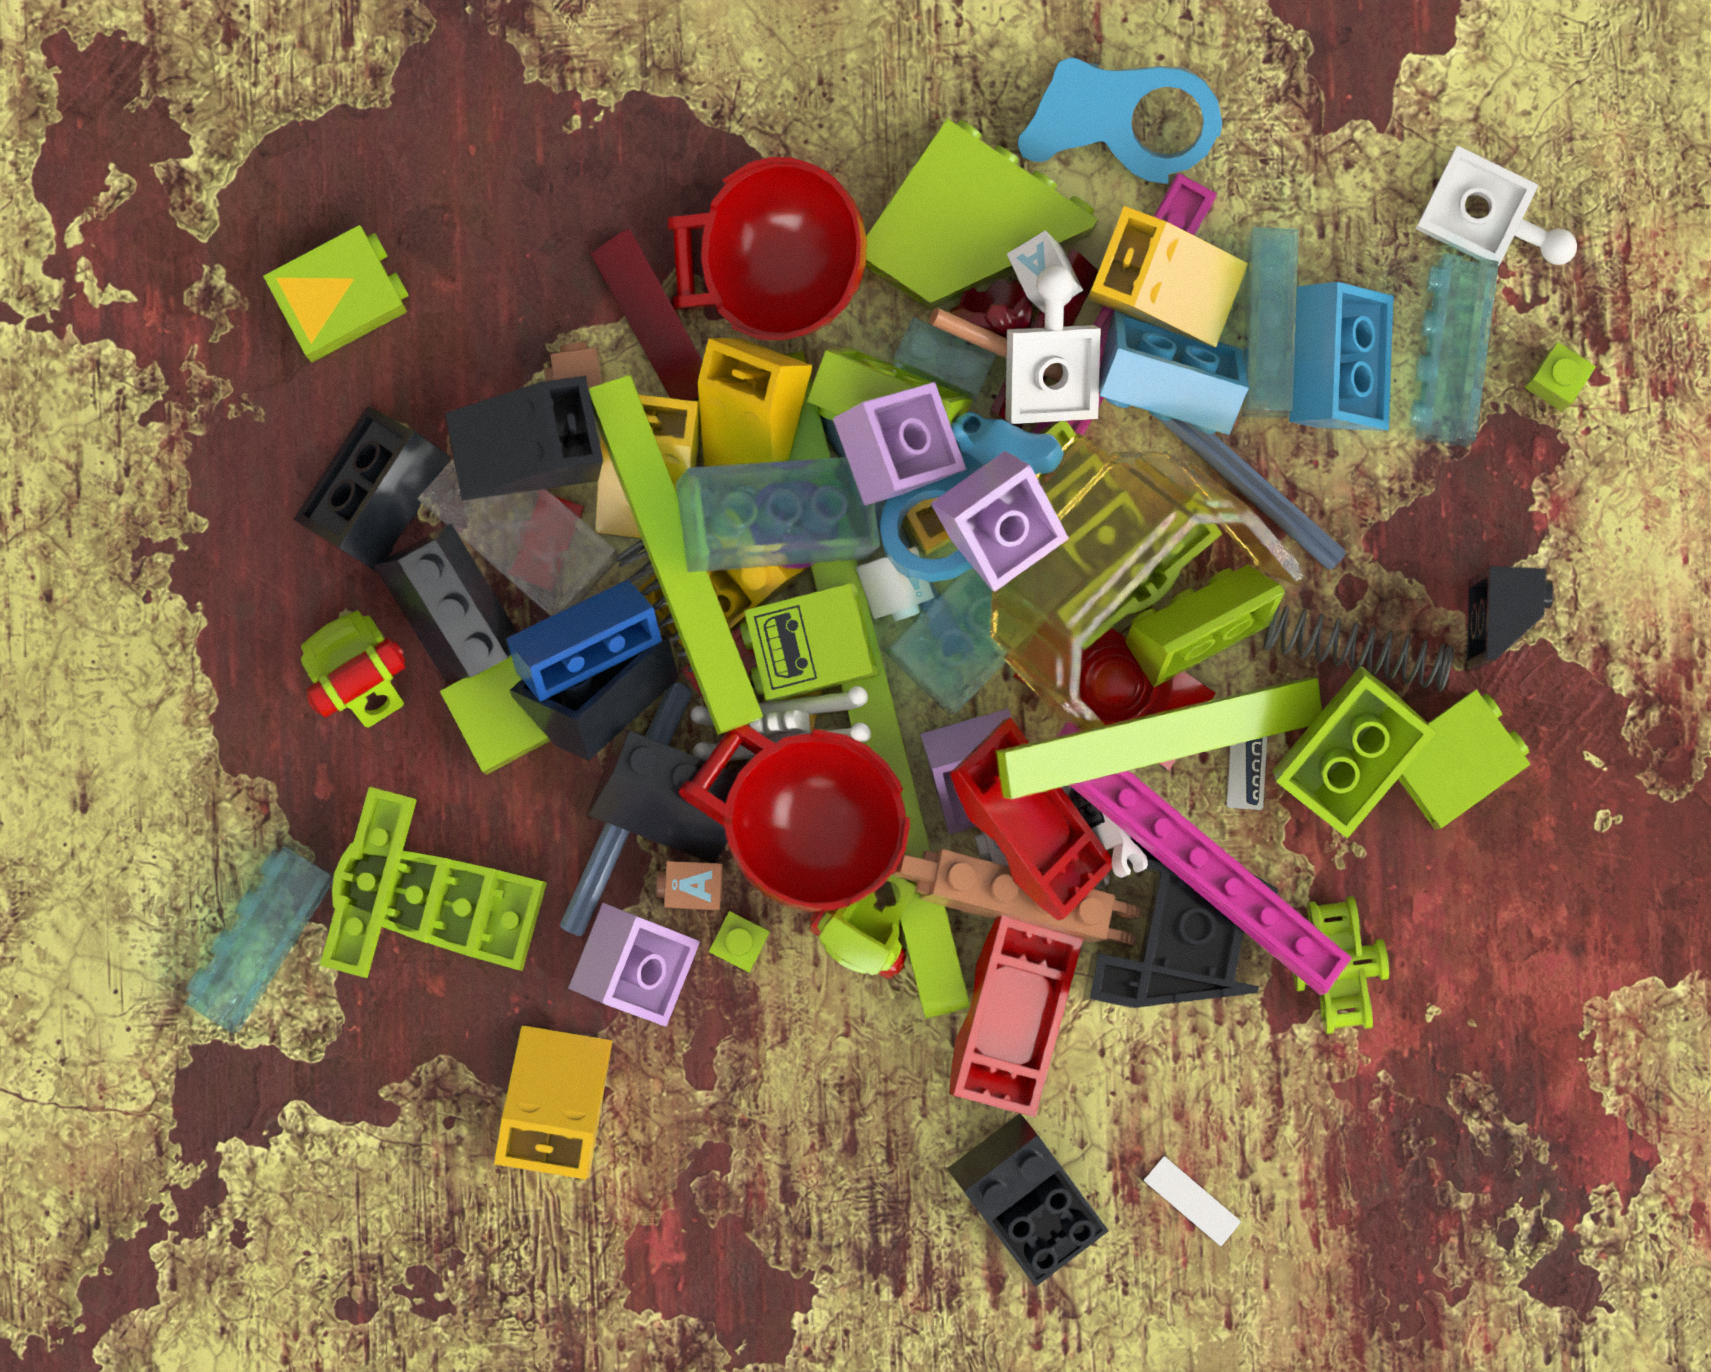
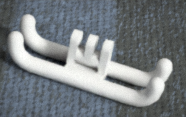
[691,686,871,761]

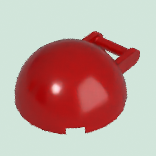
[667,157,867,341]
[679,725,910,912]

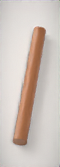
[929,308,1063,382]

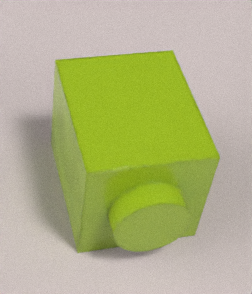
[1524,342,1596,412]

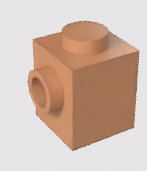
[544,342,603,388]

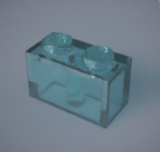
[893,317,996,403]

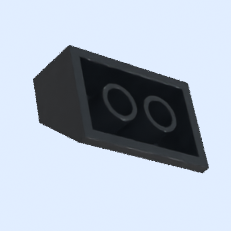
[294,406,451,572]
[374,523,518,682]
[1466,566,1553,671]
[510,634,679,761]
[586,730,739,863]

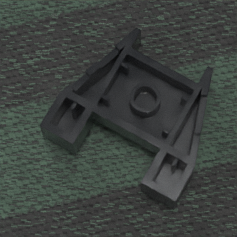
[1083,836,1278,1008]

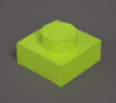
[709,911,770,973]

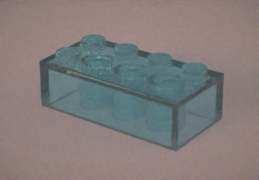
[676,457,880,572]
[884,551,1083,715]

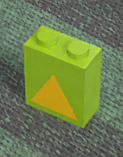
[263,225,409,363]

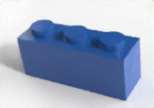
[506,579,662,702]

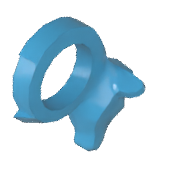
[1018,57,1222,184]
[880,411,1064,582]

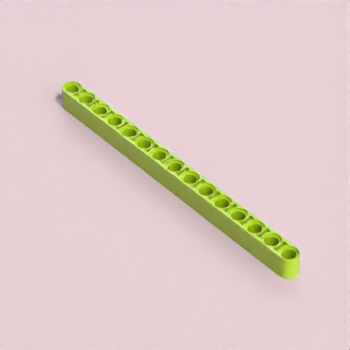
[784,350,970,1019]

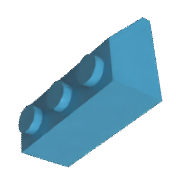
[1289,282,1394,431]
[1099,310,1249,435]

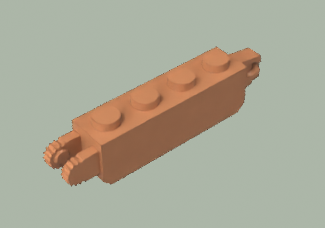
[893,849,1142,947]

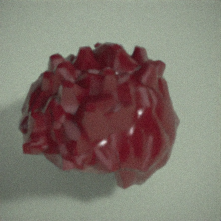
[949,279,1033,352]

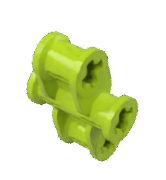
[1292,896,1389,1034]

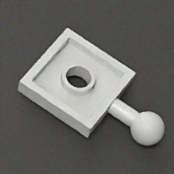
[1415,145,1577,268]
[1005,265,1100,424]

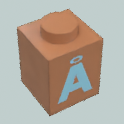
[656,861,723,911]

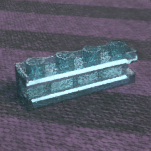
[1241,227,1299,418]
[1409,254,1499,447]
[185,846,334,1033]

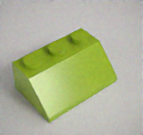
[807,347,973,425]
[1125,564,1285,687]
[1272,665,1437,838]

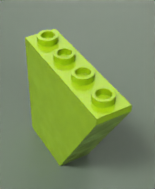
[865,118,1098,310]

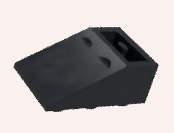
[445,376,603,501]
[947,1113,1109,1286]

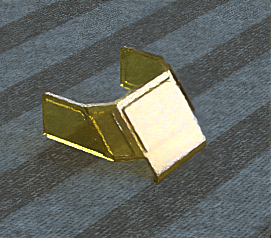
[990,433,1305,731]

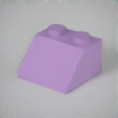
[833,382,967,506]
[931,451,1069,592]
[920,708,1012,834]
[568,903,700,1027]

